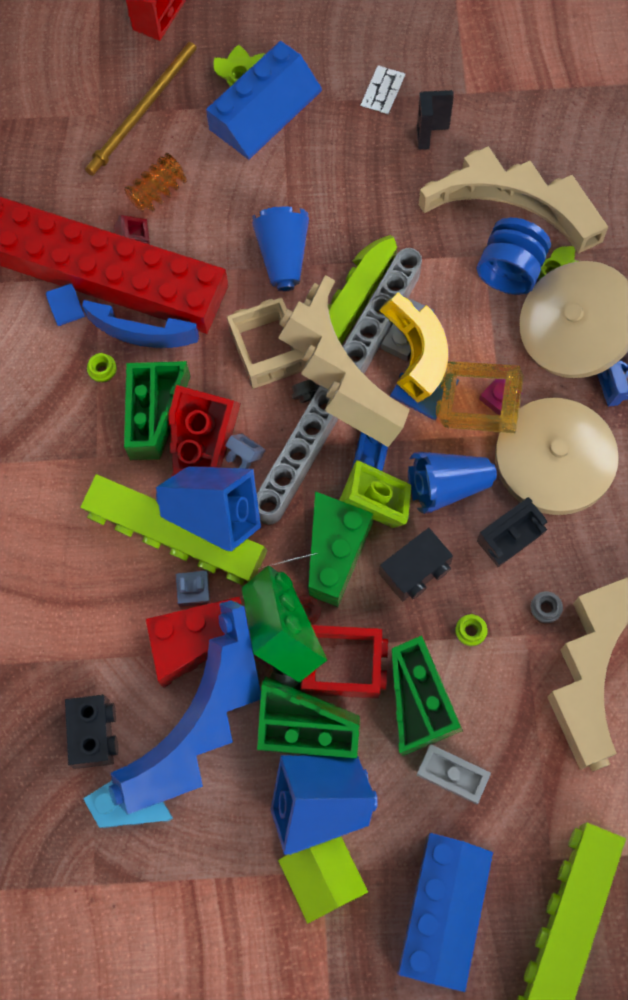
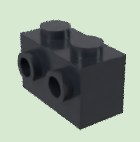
[379,528,453,602]
[65,694,118,769]

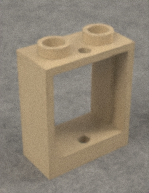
[227,297,306,389]

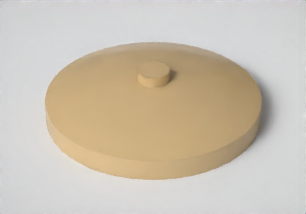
[520,261,628,378]
[495,398,618,515]

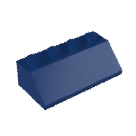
[206,40,322,160]
[397,833,493,992]

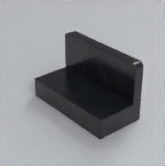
[416,90,454,150]

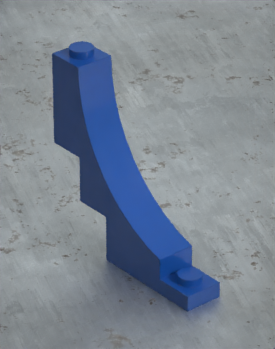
[109,600,261,814]

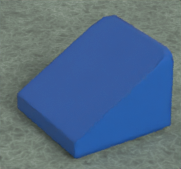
[45,284,85,326]

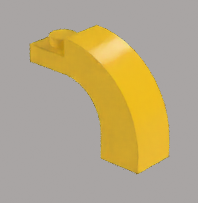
[379,292,448,403]

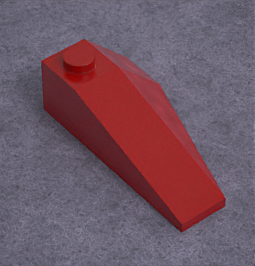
[168,385,241,476]

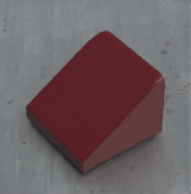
[114,215,150,244]

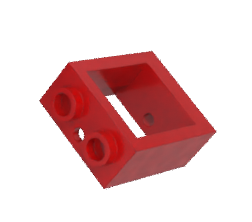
[301,625,388,699]

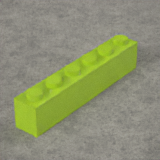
[80,474,268,586]
[516,822,626,1000]

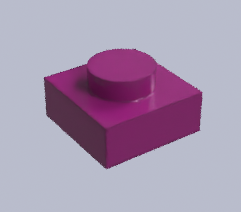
[479,375,522,418]

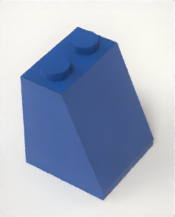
[156,466,261,551]
[270,755,378,855]

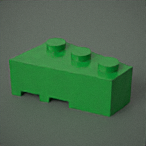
[124,361,191,460]
[308,491,373,607]
[242,565,327,683]
[392,635,463,756]
[257,676,360,758]

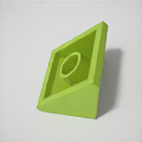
[340,460,411,528]
[278,836,368,924]

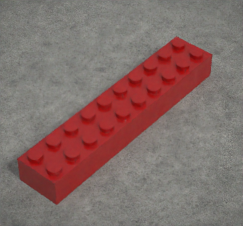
[0,197,229,334]

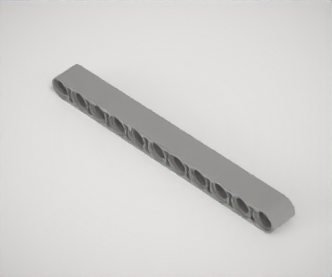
[257,248,422,525]

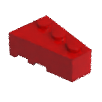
[126,0,186,41]
[146,596,242,688]

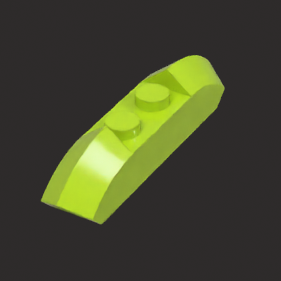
[328,235,397,345]

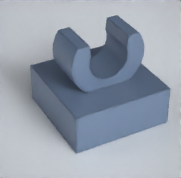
[225,434,266,469]
[176,571,210,607]

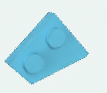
[83,781,174,828]

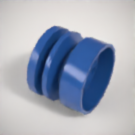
[476,217,551,295]

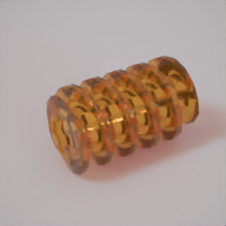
[124,153,187,212]

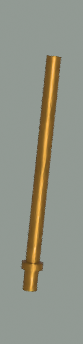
[85,42,197,176]

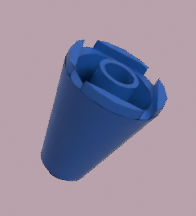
[252,206,309,291]
[408,452,497,514]

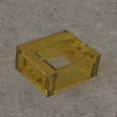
[436,361,524,433]

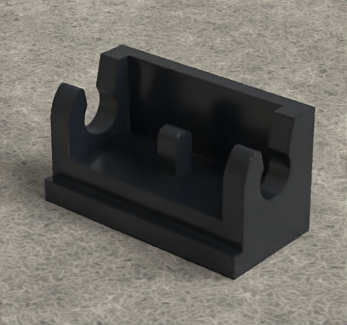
[477,497,547,567]

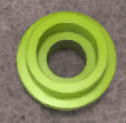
[87,353,117,382]
[455,614,488,646]

